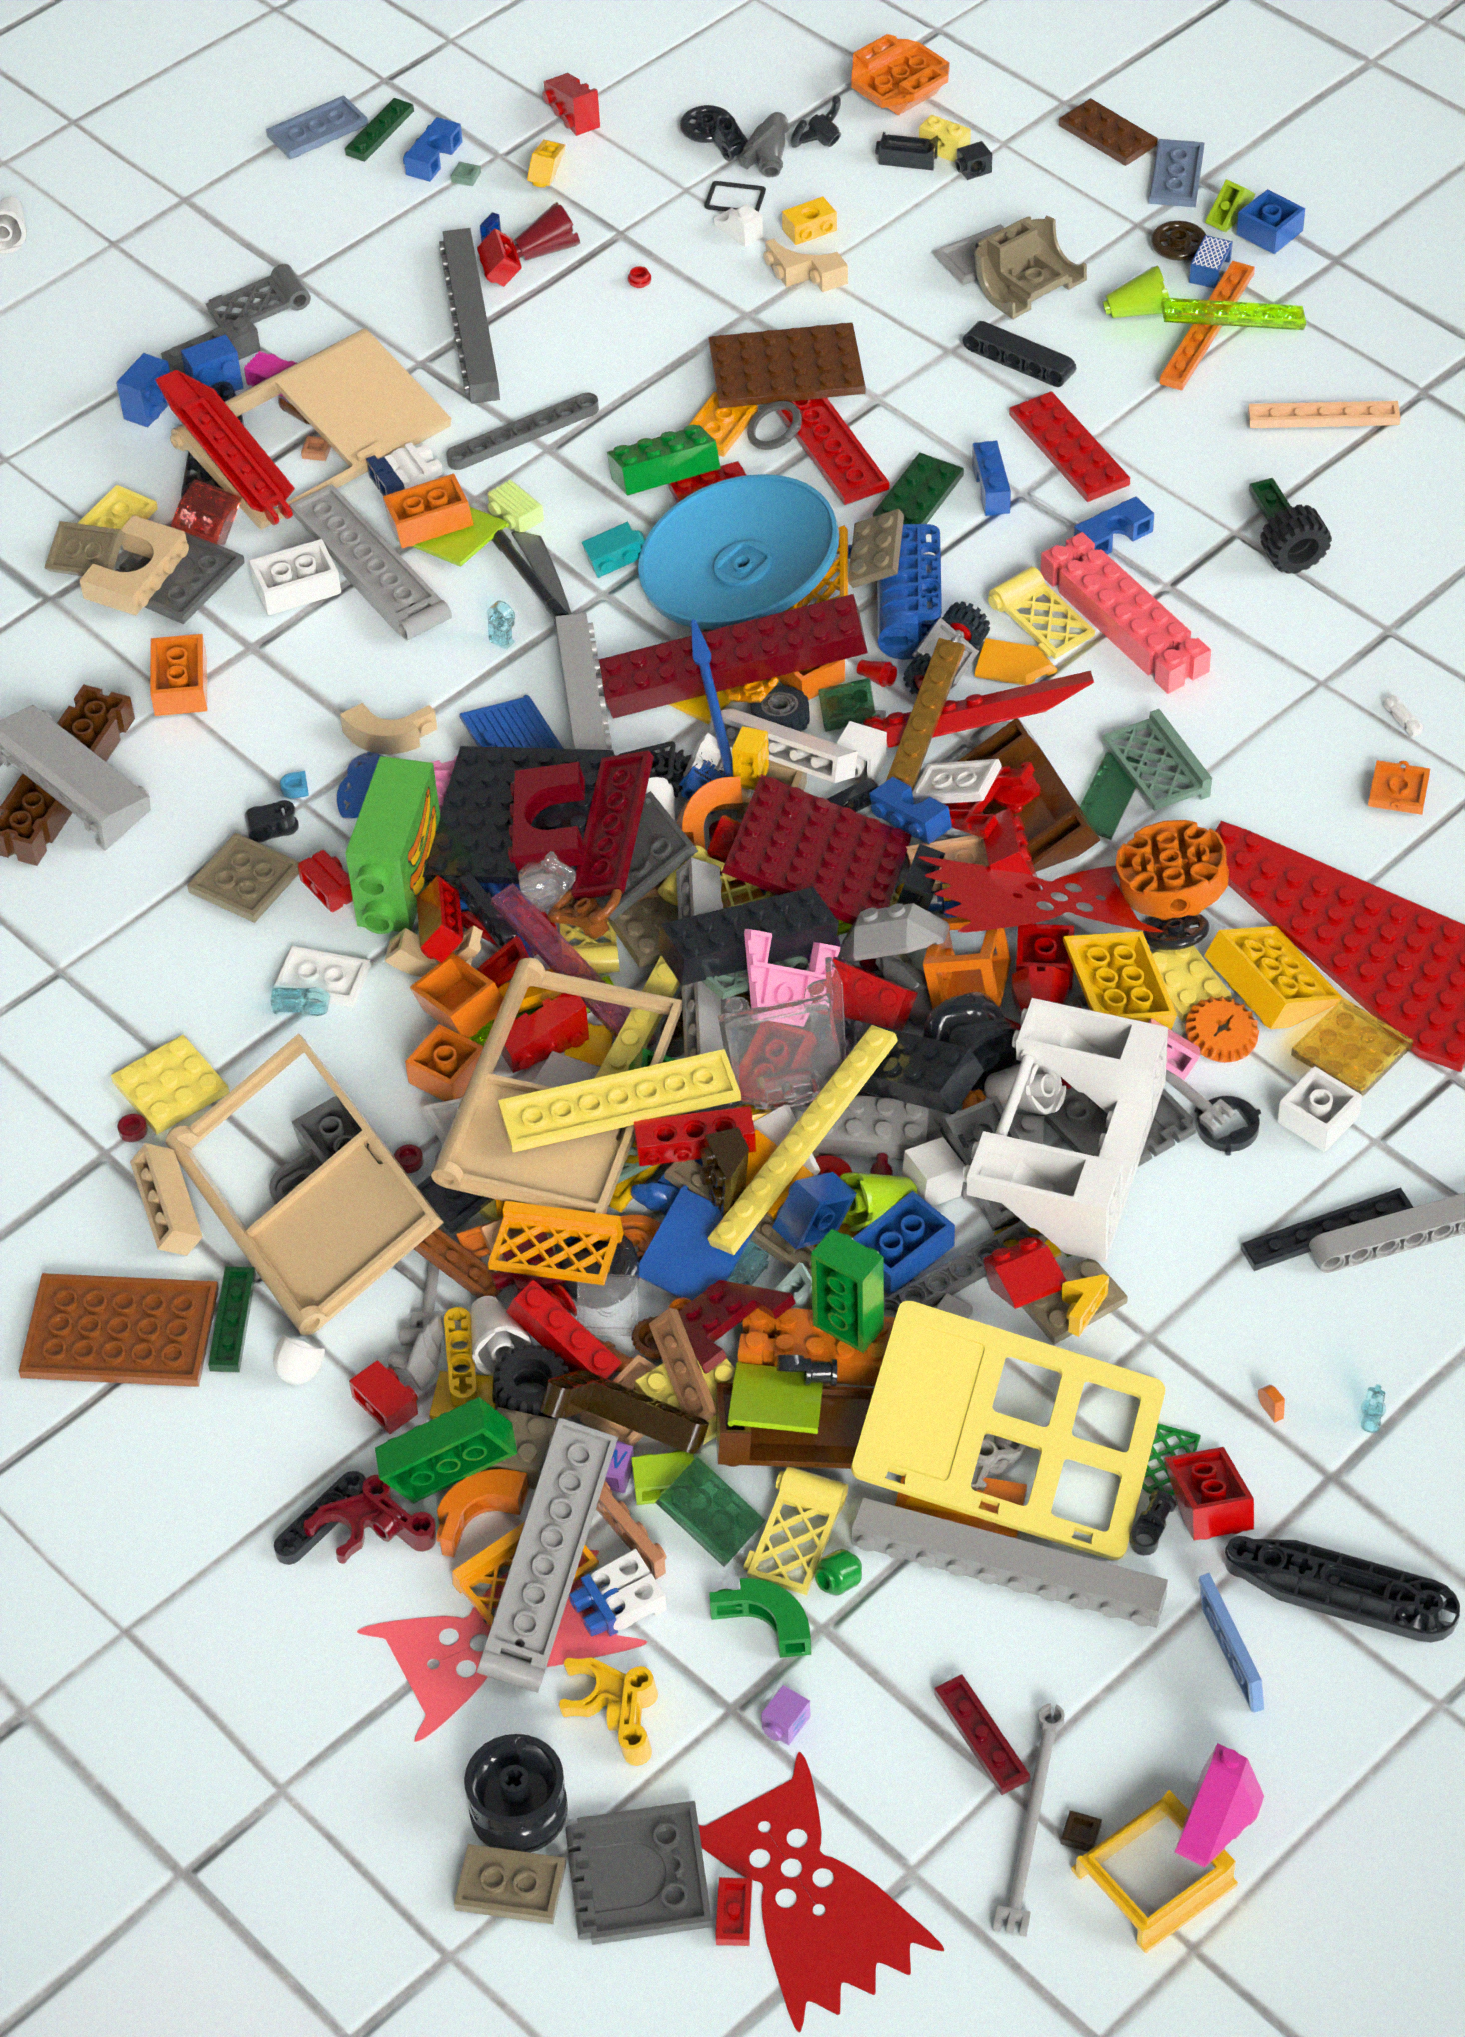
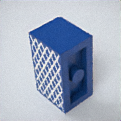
[1189,235,1233,289]

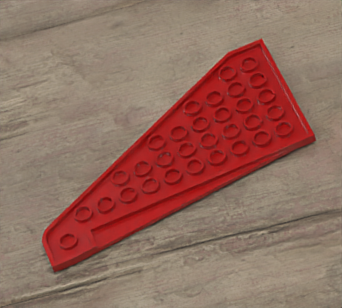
[1215,821,1465,1072]

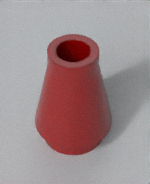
[857,659,897,687]

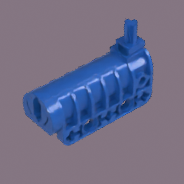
[848,524,942,660]

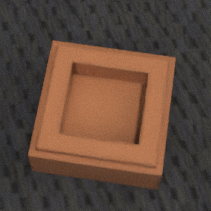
[301,436,331,461]

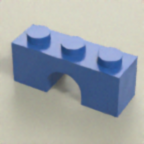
[403,117,463,182]
[972,440,1011,516]
[1074,496,1154,554]
[869,777,952,844]

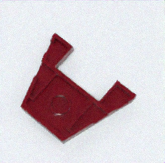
[678,1280,796,1374]

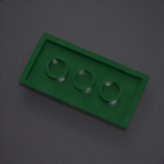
[873,452,964,524]

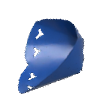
[337,752,386,818]

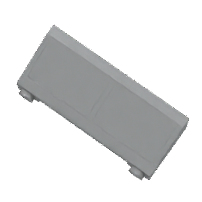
[0,705,151,851]

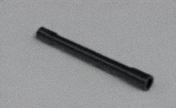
[491,529,569,622]

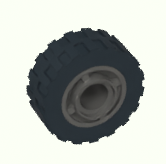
[751,685,810,732]

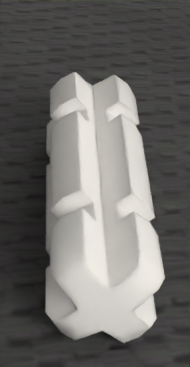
[1384,695,1423,737]

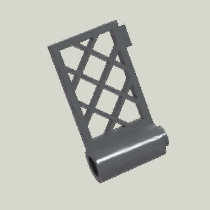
[206,264,311,327]

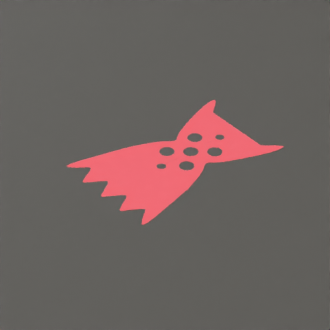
[357,1550,647,1742]

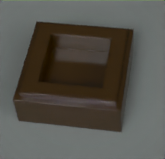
[1061,1810,1102,1852]

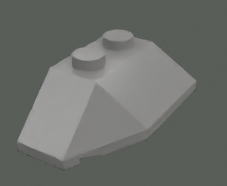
[838,903,950,961]

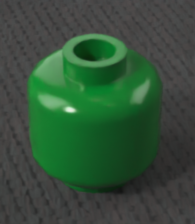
[815,1549,862,1596]

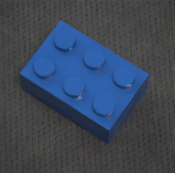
[853,1191,955,1295]

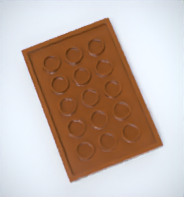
[19,1273,219,1387]

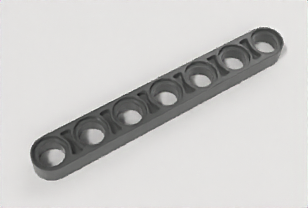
[446,393,599,470]
[884,1221,1048,1317]

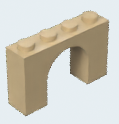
[80,515,189,616]

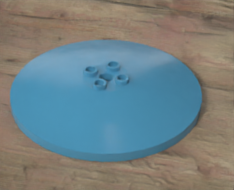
[638,474,839,630]

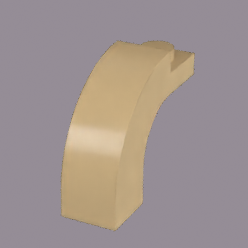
[340,703,437,754]
[385,926,483,977]

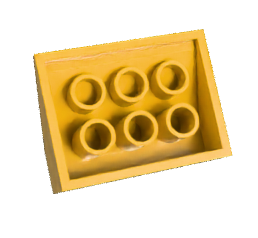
[1204,926,1343,1029]
[1063,931,1177,1030]

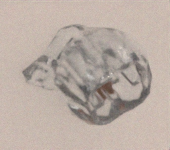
[518,851,576,912]

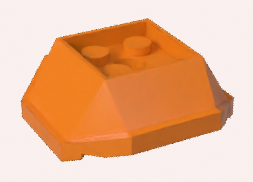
[851,34,950,115]

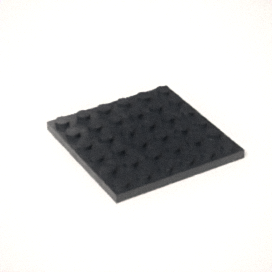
[423,746,615,886]

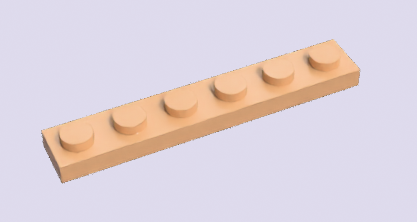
[1248,401,1400,428]

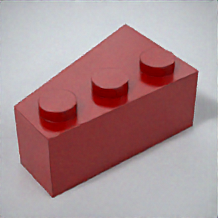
[542,73,600,136]
[983,808,1042,899]
[501,993,589,1073]

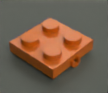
[1368,760,1430,815]

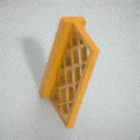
[785,525,848,611]
[488,1201,624,1285]
[452,1522,599,1627]

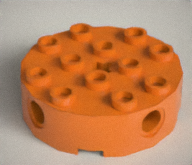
[1115,820,1229,920]

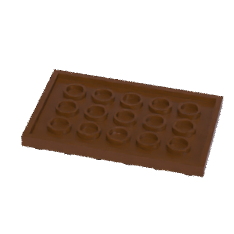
[708,322,866,408]

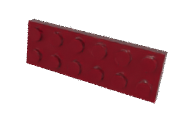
[571,750,654,900]

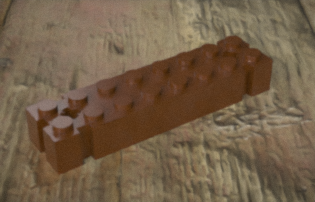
[0,684,135,866]

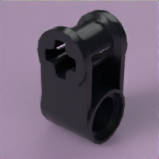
[711,113,748,161]
[244,800,299,842]

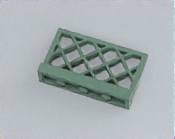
[1102,709,1212,811]

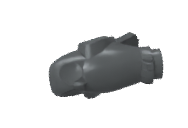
[739,112,789,177]
[875,953,933,1027]

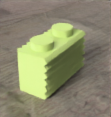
[488,479,544,532]

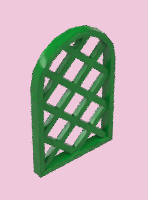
[1142,1423,1201,1496]

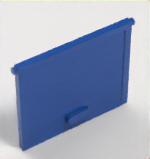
[459,695,564,749]
[638,1185,758,1301]

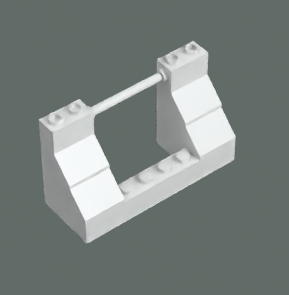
[963,998,1168,1263]

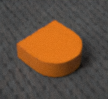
[1258,1384,1285,1423]

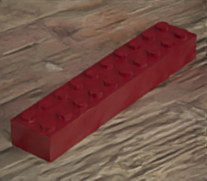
[599,594,868,719]

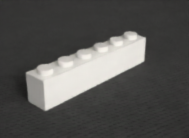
[709,708,858,783]

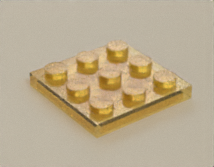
[1291,998,1413,1097]

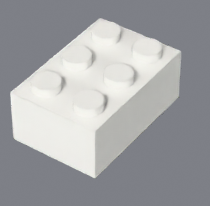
[249,539,341,615]

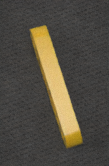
[444,1307,478,1407]

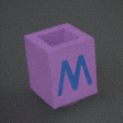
[605,1441,634,1493]
[761,1685,811,1745]

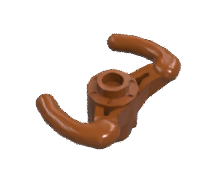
[547,888,622,939]

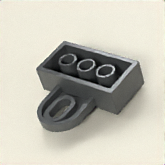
[269,1095,379,1205]

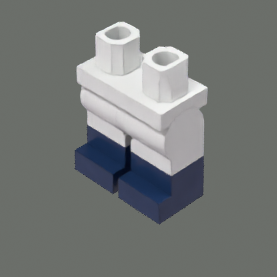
[366,442,443,496]

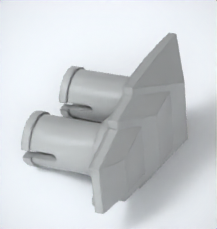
[388,1315,444,1390]

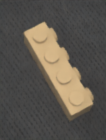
[130,1143,203,1256]

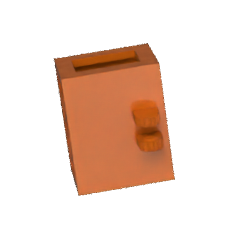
[923,917,1011,1009]

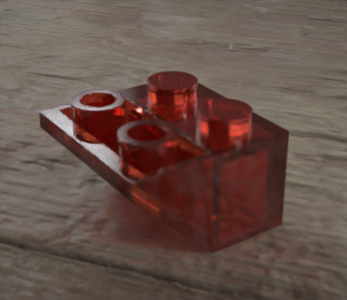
[171,479,242,545]

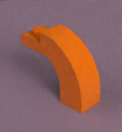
[677,777,743,850]
[437,1469,529,1557]

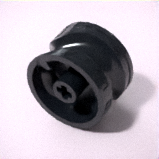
[923,992,1020,1091]
[464,1734,568,1853]

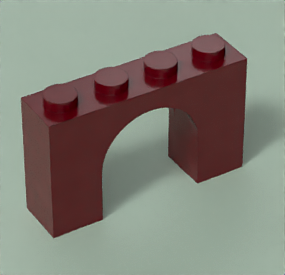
[508,762,585,873]

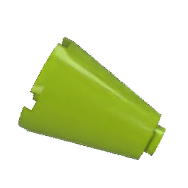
[1102,265,1172,318]
[839,1172,917,1231]

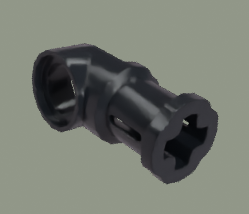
[776,1355,837,1386]
[1130,1490,1177,1556]

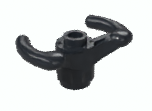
[790,95,841,148]

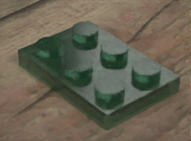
[655,1456,766,1567]

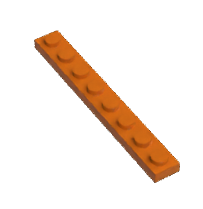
[1159,261,1255,390]

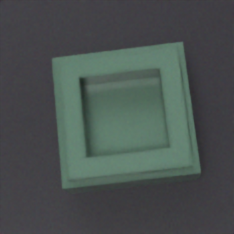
[451,162,481,186]

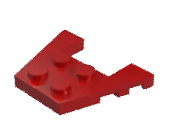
[945,762,1035,839]

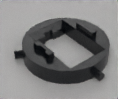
[1194,1096,1261,1156]

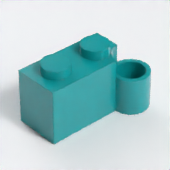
[581,521,646,578]

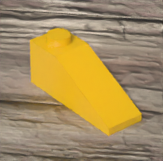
[527,139,566,188]

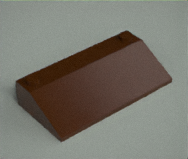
[957,718,1101,872]
[716,1383,874,1469]

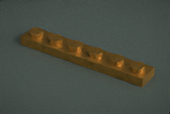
[886,637,965,791]

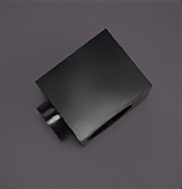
[955,141,993,180]

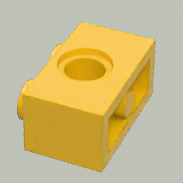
[782,196,837,245]

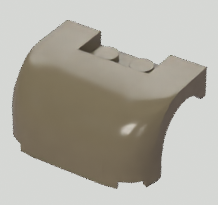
[975,215,1087,319]

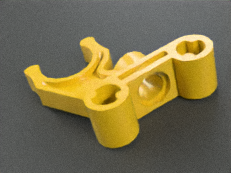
[559,1657,658,1766]

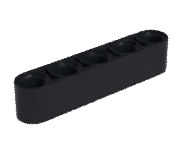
[962,321,1077,387]

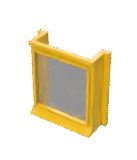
[1071,1790,1238,1953]

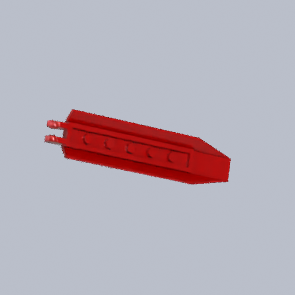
[155,370,295,525]
[863,670,1094,748]

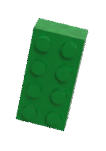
[607,425,721,496]
[811,1229,884,1353]
[375,1397,518,1504]

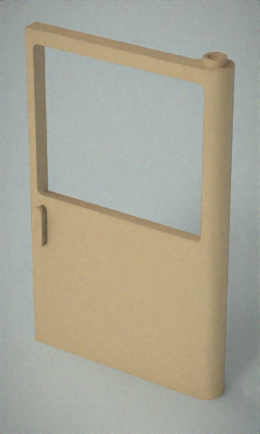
[170,328,452,530]
[431,958,682,1214]
[165,1033,444,1335]

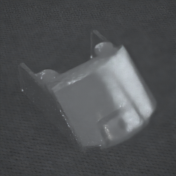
[718,956,846,1109]

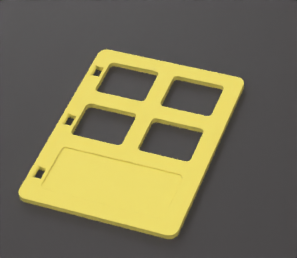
[851,1301,1165,1560]

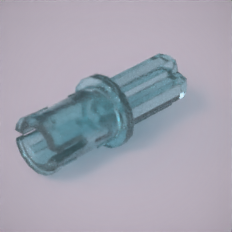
[1361,1384,1386,1433]

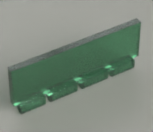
[1080,752,1147,840]

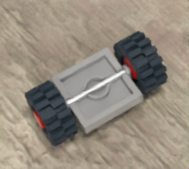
[903,601,990,698]

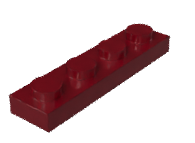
[934,1674,1030,1795]

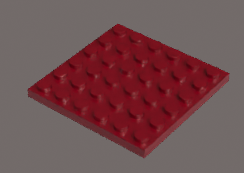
[722,774,912,925]

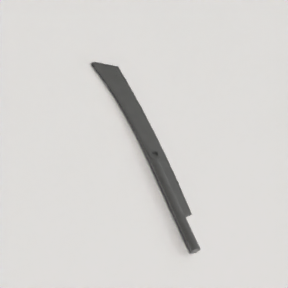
[511,531,572,631]

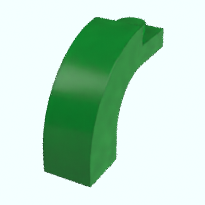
[709,1578,811,1658]

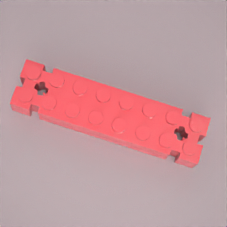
[1040,532,1211,694]

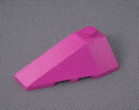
[1174,1743,1264,1867]

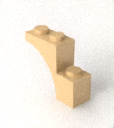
[763,239,848,292]

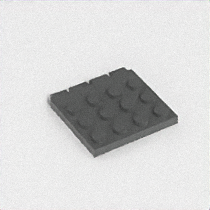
[115,524,245,625]
[594,791,698,921]
[1039,1087,1196,1168]
[565,1801,713,1945]

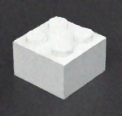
[1277,1066,1362,1152]

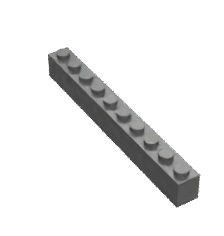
[439,228,500,404]

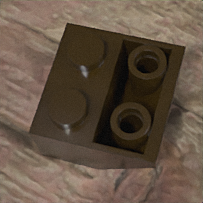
[699,1127,749,1217]

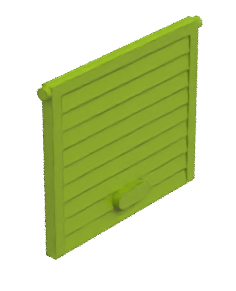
[396,506,509,567]
[728,1361,823,1434]

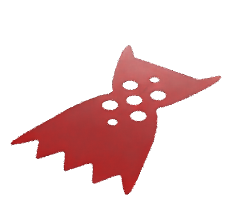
[918,856,1163,933]
[699,1752,944,2033]

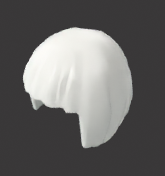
[273,1335,325,1385]

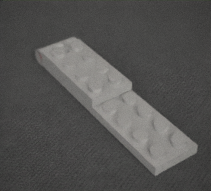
[289,484,452,641]
[787,1092,1044,1159]
[476,1418,618,1693]

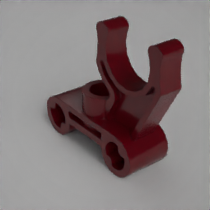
[304,1474,436,1564]

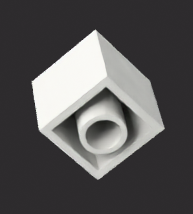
[836,721,887,783]
[902,1137,965,1206]

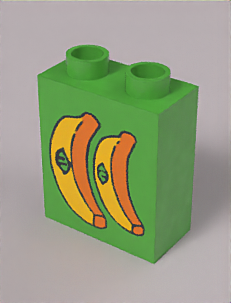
[345,756,440,934]

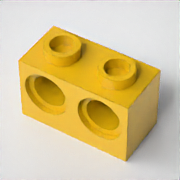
[732,726,769,790]

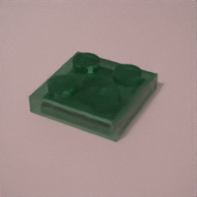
[818,678,877,732]

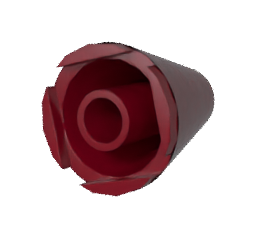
[514,202,580,261]

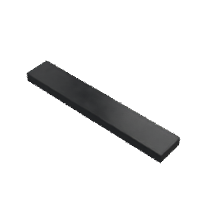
[1241,1187,1413,1271]

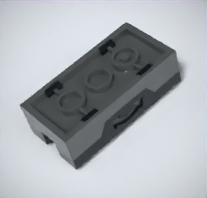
[940,1096,1020,1231]

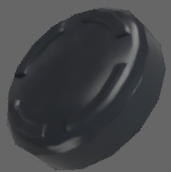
[559,1235,640,1308]

